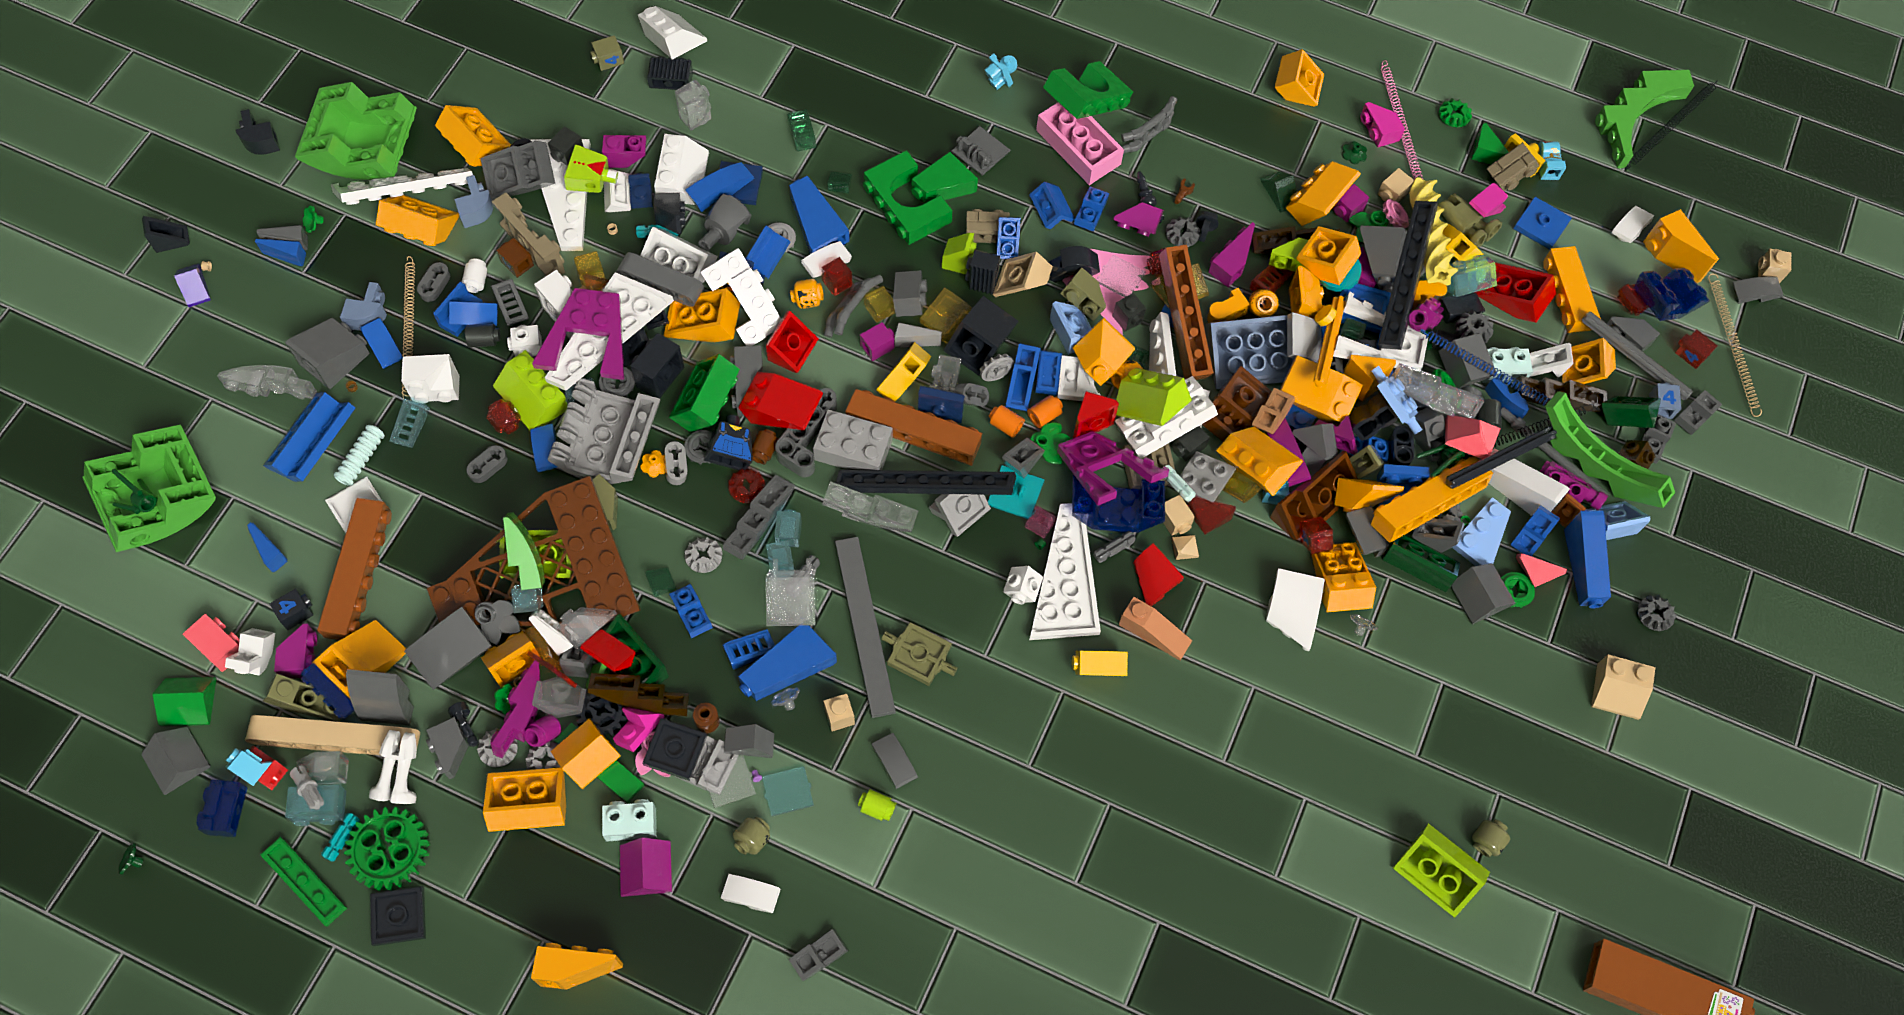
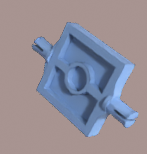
[1371,366,1423,435]

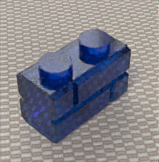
[196,780,248,837]

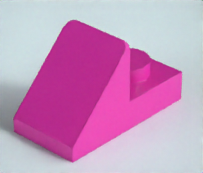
[1469,183,1508,217]
[613,707,665,752]

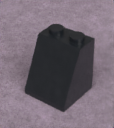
[943,296,1019,376]

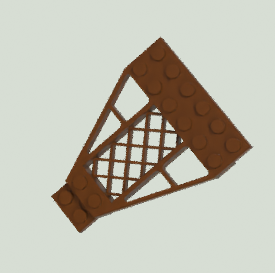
[427,476,641,627]

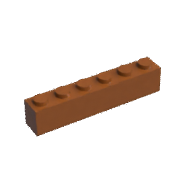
[1159,245,1213,380]
[846,389,982,466]
[317,498,392,640]

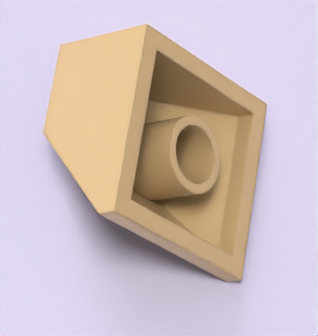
[993,252,1053,297]

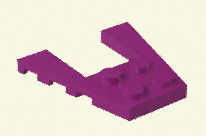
[532,288,625,380]
[1057,431,1169,506]

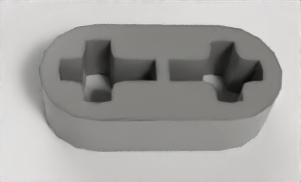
[664,442,687,485]

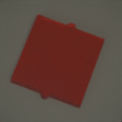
[526,651,578,688]

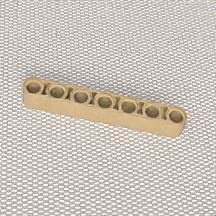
[245,715,421,755]

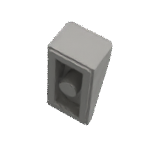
[895,323,942,347]

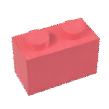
[183,614,240,672]

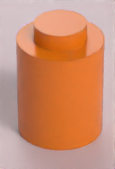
[1027,395,1063,428]
[989,405,1025,438]

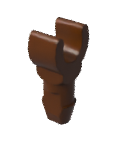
[1174,178,1195,204]

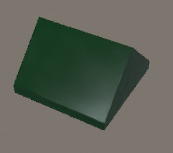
[1602,396,1661,428]

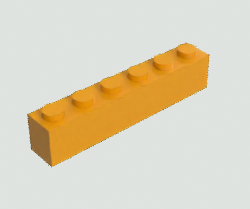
[1371,456,1493,543]

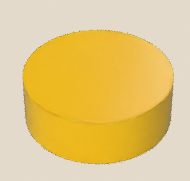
[1314,305,1337,326]

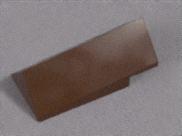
[1270,451,1358,540]

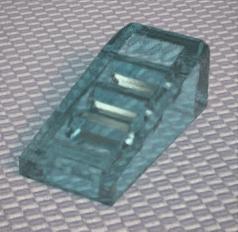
[389,399,430,448]

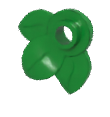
[1349,210,1388,243]
[1030,422,1071,464]

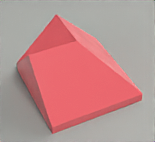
[1445,415,1500,459]

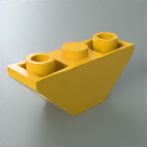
[1442,224,1494,282]
[876,342,931,402]

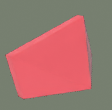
[1516,553,1567,587]

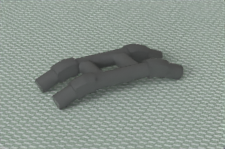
[1121,96,1177,154]
[824,274,883,338]

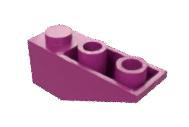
[1209,222,1255,288]

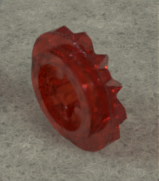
[729,468,765,503]

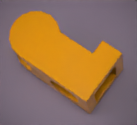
[1412,280,1447,310]
[1207,288,1250,323]

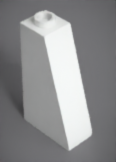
[1479,448,1570,516]

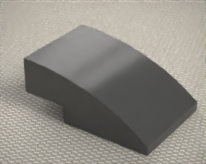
[480,140,555,200]
[404,607,493,690]
[346,669,414,725]

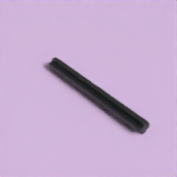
[1445,426,1557,489]

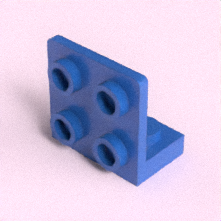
[1377,464,1430,507]

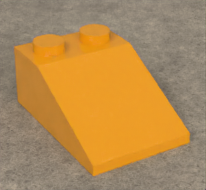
[1643,209,1719,283]
[664,288,740,343]
[1280,355,1363,426]

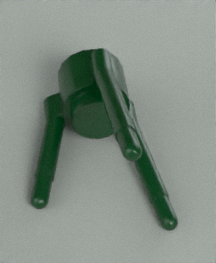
[1416,443,1466,477]
[112,469,157,514]

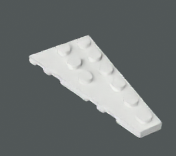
[531,139,591,251]
[331,168,473,205]
[545,272,674,391]
[1029,502,1101,640]

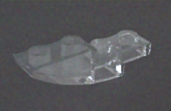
[1392,363,1484,419]
[218,365,317,399]
[822,481,918,532]

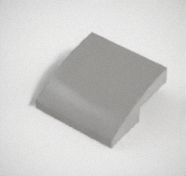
[1287,312,1322,363]
[672,736,739,795]

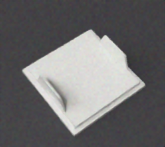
[325,477,383,533]

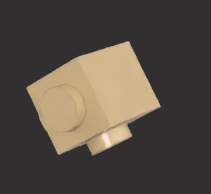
[1758,249,1791,283]

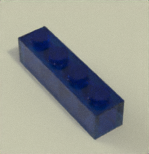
[301,663,355,720]

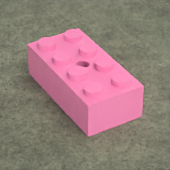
[1036,102,1124,185]

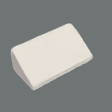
[604,169,631,212]

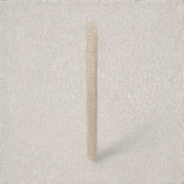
[402,256,415,402]
[1708,274,1762,417]

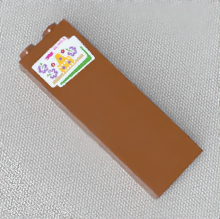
[1583,939,1755,1015]

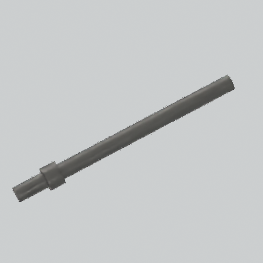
[1501,407,1610,495]

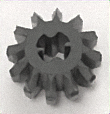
[1455,309,1494,344]

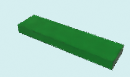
[554,722,645,804]
[260,837,347,927]

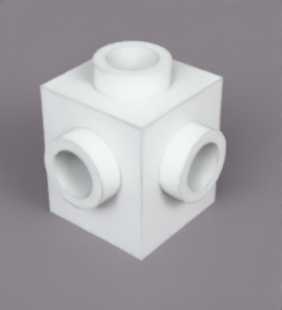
[507,325,542,357]
[1003,566,1043,604]

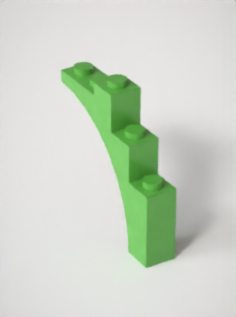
[1595,70,1694,168]
[1545,392,1675,508]

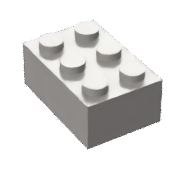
[813,410,893,470]

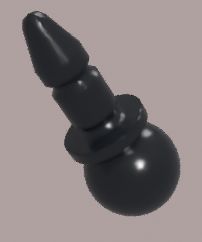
[1137,171,1157,207]

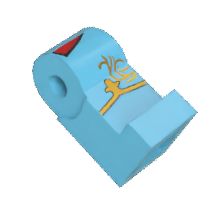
[1538,141,1566,180]

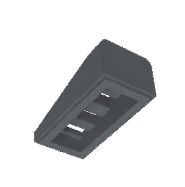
[257,225,308,250]
[491,279,529,326]

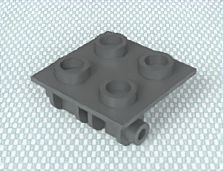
[952,126,1010,176]

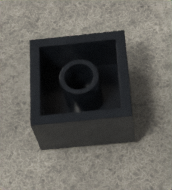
[631,333,685,399]

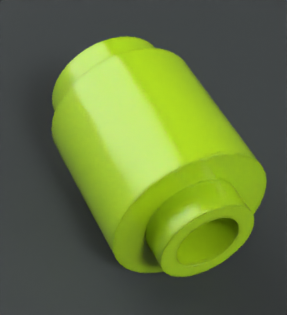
[858,789,897,821]

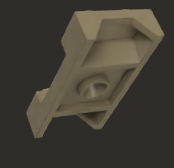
[492,192,565,276]

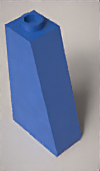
[789,176,849,254]
[1564,511,1611,608]
[738,621,837,701]

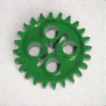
[344,807,431,891]

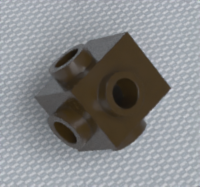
[1619,440,1656,469]

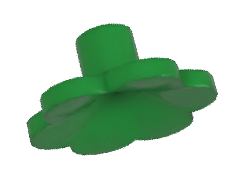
[303,205,323,233]
[494,684,512,715]

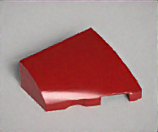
[1134,543,1184,607]

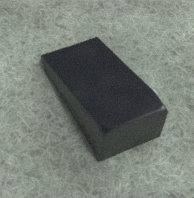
[1439,293,1486,323]

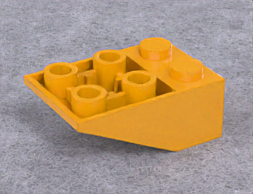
[1311,542,1376,612]
[312,620,407,700]
[531,943,623,989]

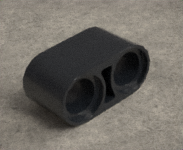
[1388,425,1415,466]

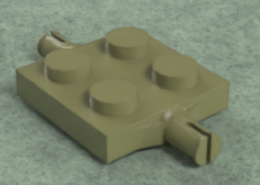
[882,622,958,686]

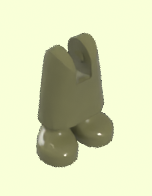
[1438,193,1502,248]

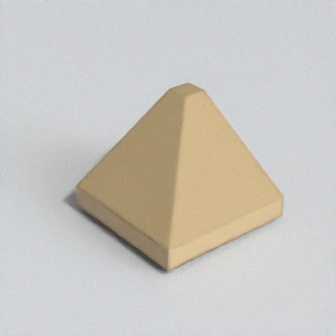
[1172,535,1199,560]

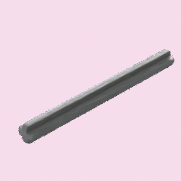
[1582,311,1693,400]

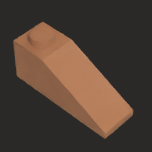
[1119,597,1192,661]

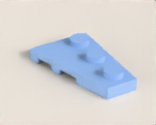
[1452,497,1511,566]

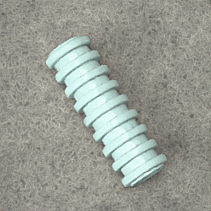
[334,425,385,486]

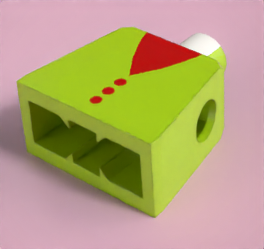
[564,145,618,193]

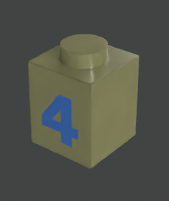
[590,35,624,71]

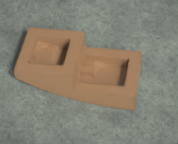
[1252,388,1296,435]

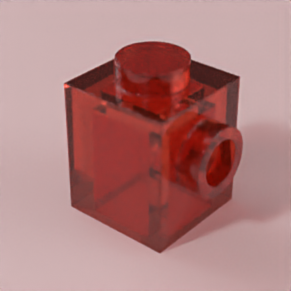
[821,257,852,296]

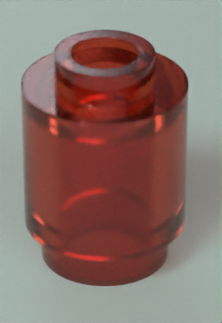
[1617,284,1650,316]

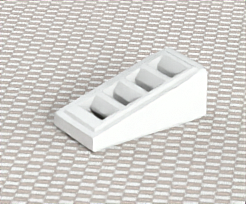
[529,608,578,656]

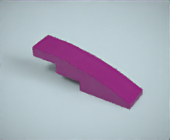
[1265,418,1311,487]

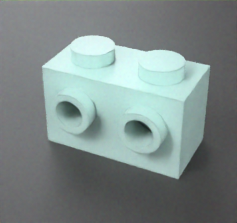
[1482,347,1533,383]
[602,799,657,842]

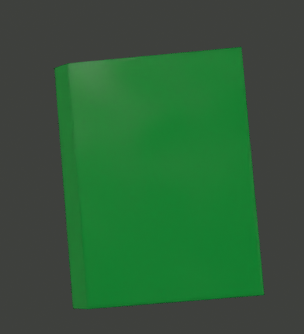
[152,677,217,726]

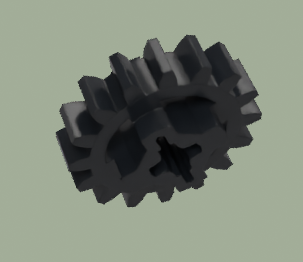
[575,694,628,738]

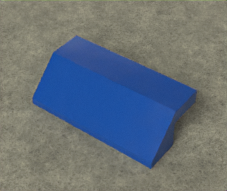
[263,392,355,482]

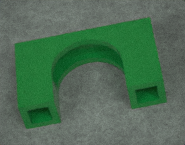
[1043,61,1133,119]
[863,150,953,245]

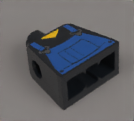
[703,415,753,472]

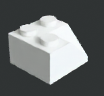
[401,354,460,404]

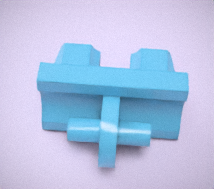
[985,54,1018,90]

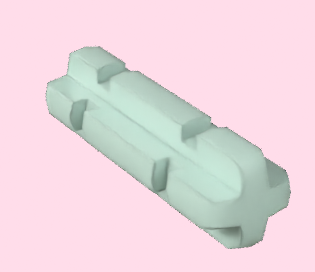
[1165,465,1196,502]

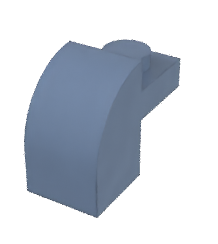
[455,175,493,228]
[340,282,387,331]

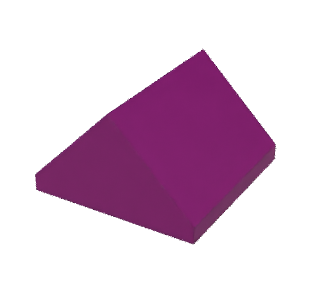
[620,837,672,897]

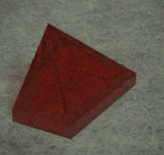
[1187,497,1236,535]

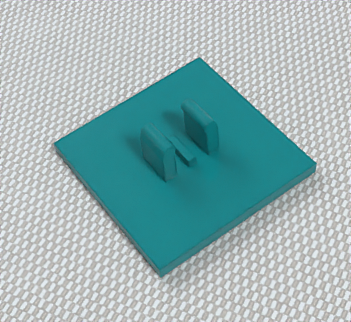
[988,465,1044,520]

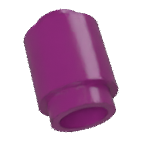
[524,715,561,747]

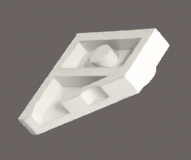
[1057,356,1101,401]

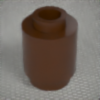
[752,429,779,465]
[693,703,720,733]

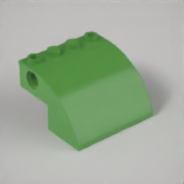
[295,82,417,180]
[83,425,216,552]

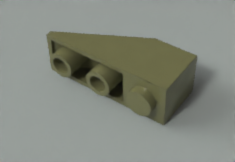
[263,674,349,722]

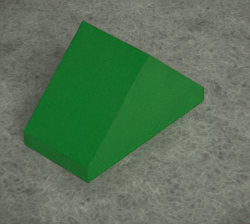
[1472,123,1509,165]

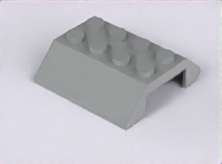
[548,379,660,484]

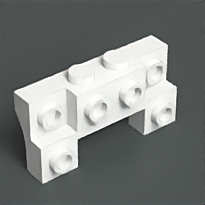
[700,248,782,346]
[1115,376,1218,459]

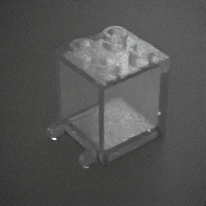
[765,558,817,626]

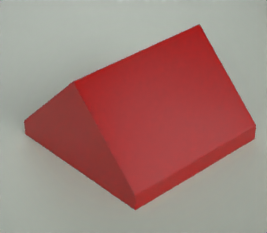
[766,310,819,373]
[1073,391,1119,439]

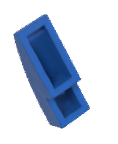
[685,162,755,212]
[1005,344,1041,412]

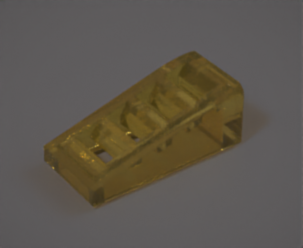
[525,625,562,672]

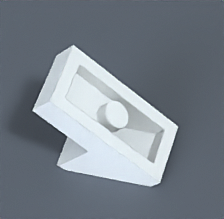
[1530,343,1573,377]

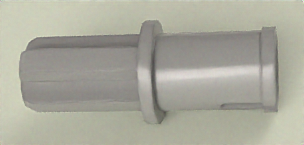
[290,766,324,810]

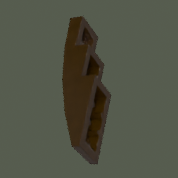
[1253,226,1340,255]
[1516,375,1607,412]
[588,673,689,716]

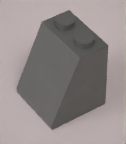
[1360,226,1406,293]
[285,318,370,390]

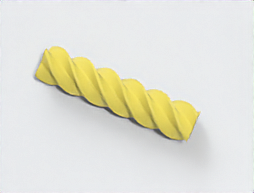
[1409,177,1458,285]

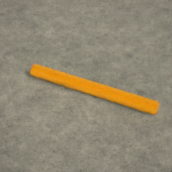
[1313,296,1345,388]

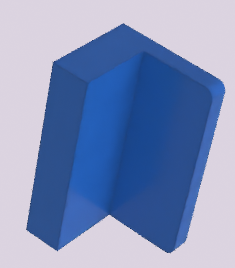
[1029,182,1075,229]
[746,226,791,279]
[434,282,483,337]

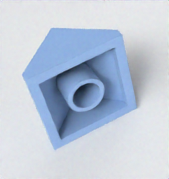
[1050,301,1092,355]
[1585,501,1650,540]

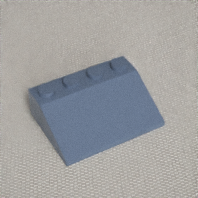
[1205,315,1295,389]

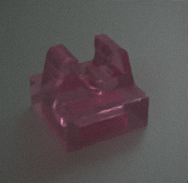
[1025,506,1057,539]

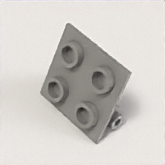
[1180,451,1236,503]

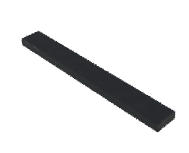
[1378,201,1438,350]
[834,470,1016,495]

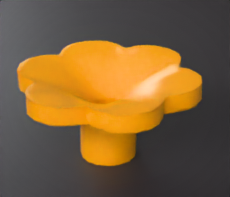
[641,450,665,478]

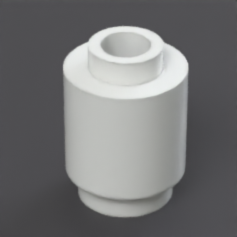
[462,259,487,293]

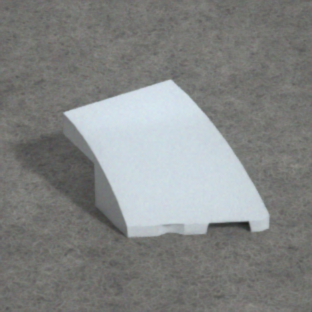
[1266,569,1325,651]

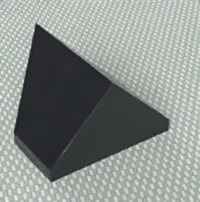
[142,216,190,253]

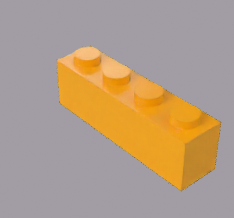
[1543,246,1601,333]

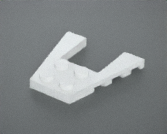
[1333,292,1428,372]

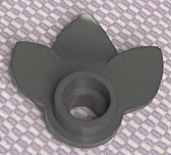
[475,600,520,645]

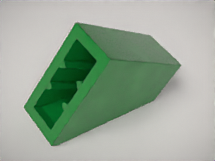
[911,152,978,204]

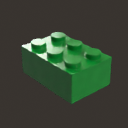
[669,354,740,432]

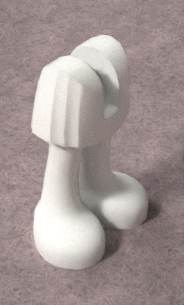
[369,730,417,804]

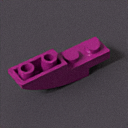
[490,661,541,759]

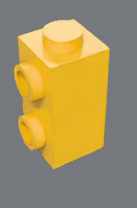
[1072,650,1128,676]

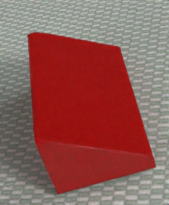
[580,629,635,672]

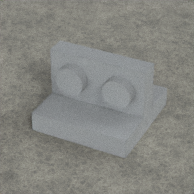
[929,494,991,537]

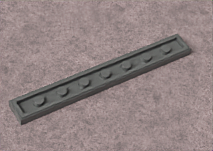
[835,537,896,718]

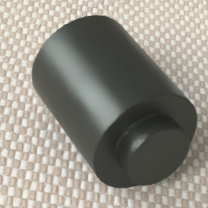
[465,324,501,347]
[1478,399,1502,430]

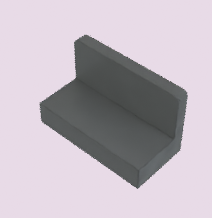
[1346,506,1390,557]

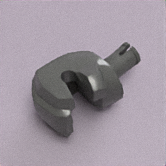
[698,194,752,251]

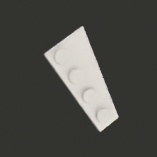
[1149,312,1176,376]

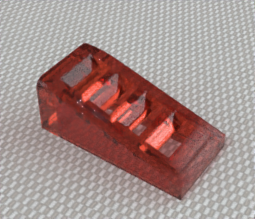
[1249,265,1293,293]

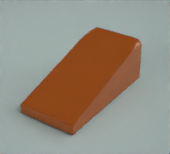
[1552,494,1586,528]

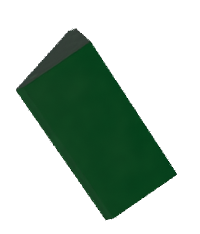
[1383,535,1460,592]
[606,614,669,684]

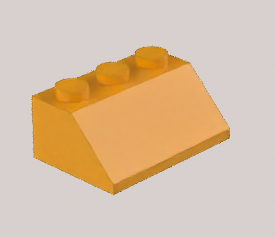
[435,105,511,167]
[1286,161,1361,226]
[376,195,459,246]
[1216,427,1303,496]
[483,767,566,832]

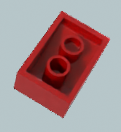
[1473,262,1556,323]
[738,372,823,430]

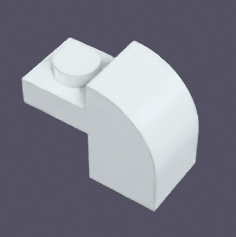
[225,628,275,675]

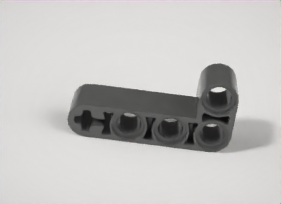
[616,252,704,307]
[775,388,837,477]

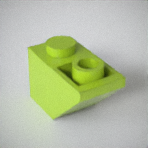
[942,232,977,274]
[1269,238,1311,272]

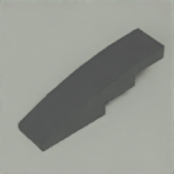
[723,475,795,560]

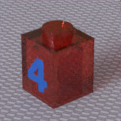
[1675,329,1718,369]
[1300,516,1333,554]

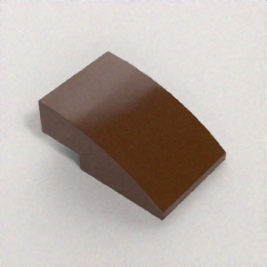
[1202,366,1272,442]

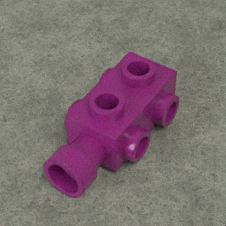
[1409,297,1444,332]
[1539,460,1609,510]

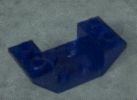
[1634,268,1710,321]
[1072,474,1165,533]

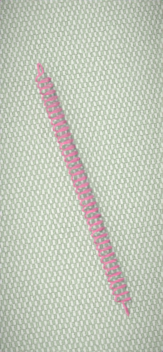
[1381,60,1423,180]

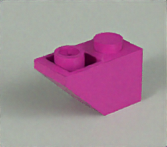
[1360,102,1405,148]

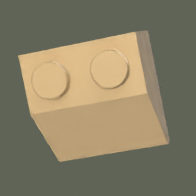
[1592,655,1655,720]

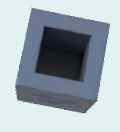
[1649,383,1681,419]

